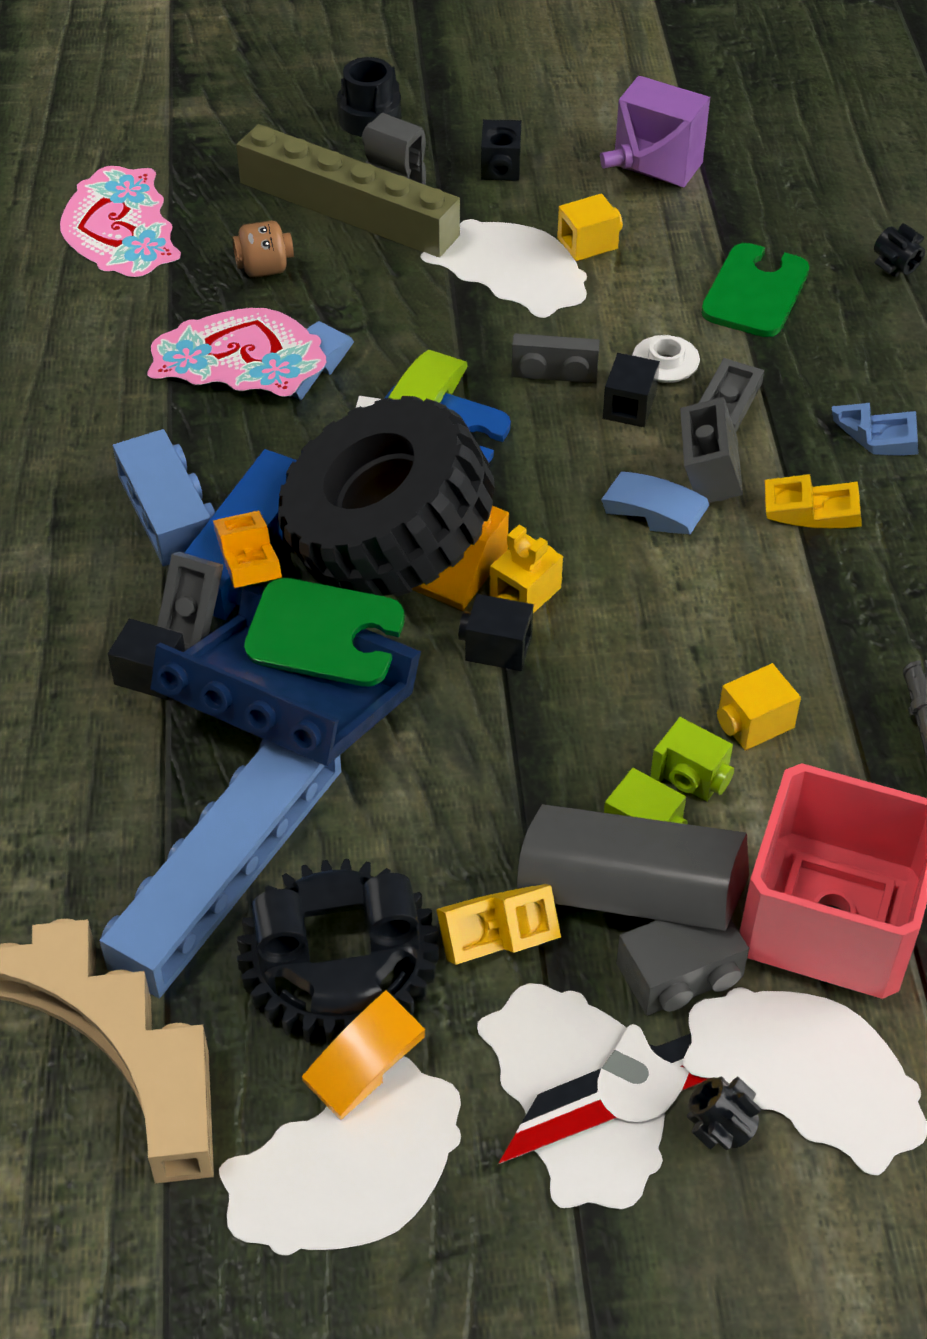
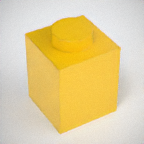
[557,193,623,261]
[717,663,801,751]

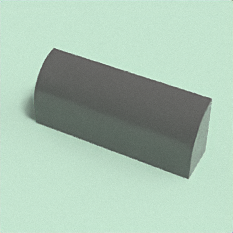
[517,804,750,931]

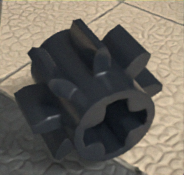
[874,223,925,277]
[687,1076,761,1150]

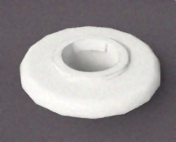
[632,335,700,383]

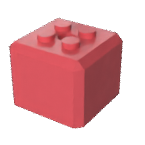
[739,763,927,999]

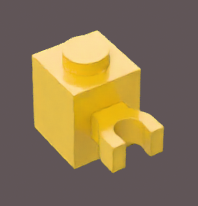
[490,524,563,613]

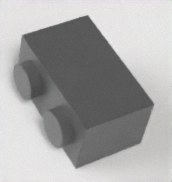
[680,397,743,503]
[616,920,749,1016]

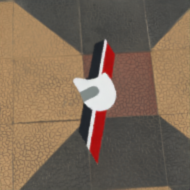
[498,1024,709,1164]

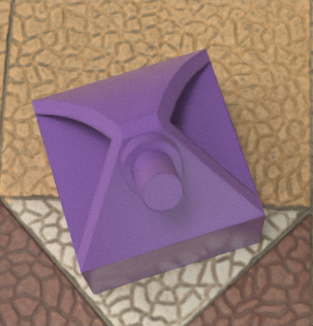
[600,76,710,188]

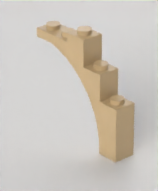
[0,919,214,1184]

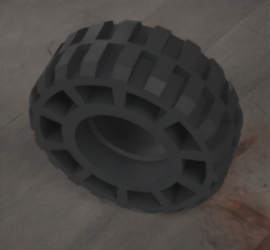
[278,396,495,596]

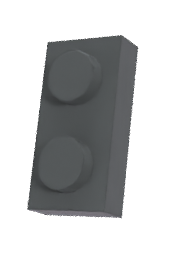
[512,333,600,383]
[699,358,764,432]
[157,552,224,650]

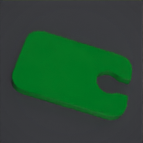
[701,243,810,337]
[244,578,405,687]

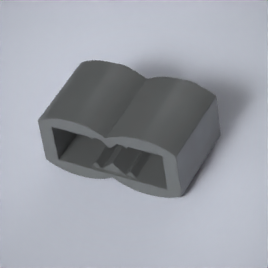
[362,113,426,185]

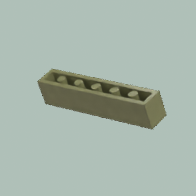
[236,124,460,258]

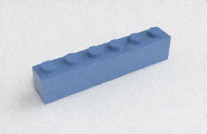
[99,739,341,999]

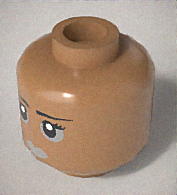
[232,220,294,277]

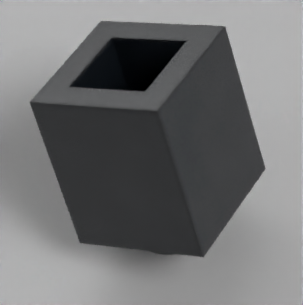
[602,353,660,428]
[458,594,534,671]
[108,618,186,700]

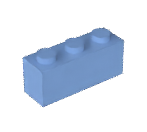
[113,429,215,566]

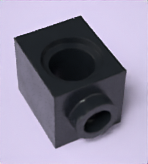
[481,119,522,181]

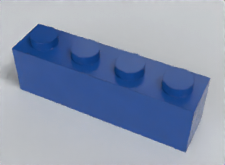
[184,449,297,620]

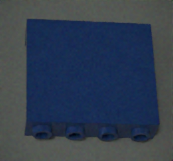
[151,584,421,766]

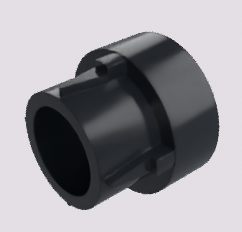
[337,57,402,137]

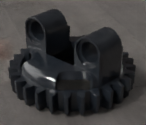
[237,859,439,1046]

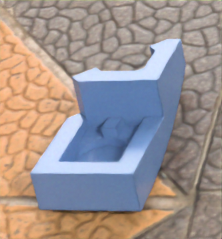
[832,403,918,455]

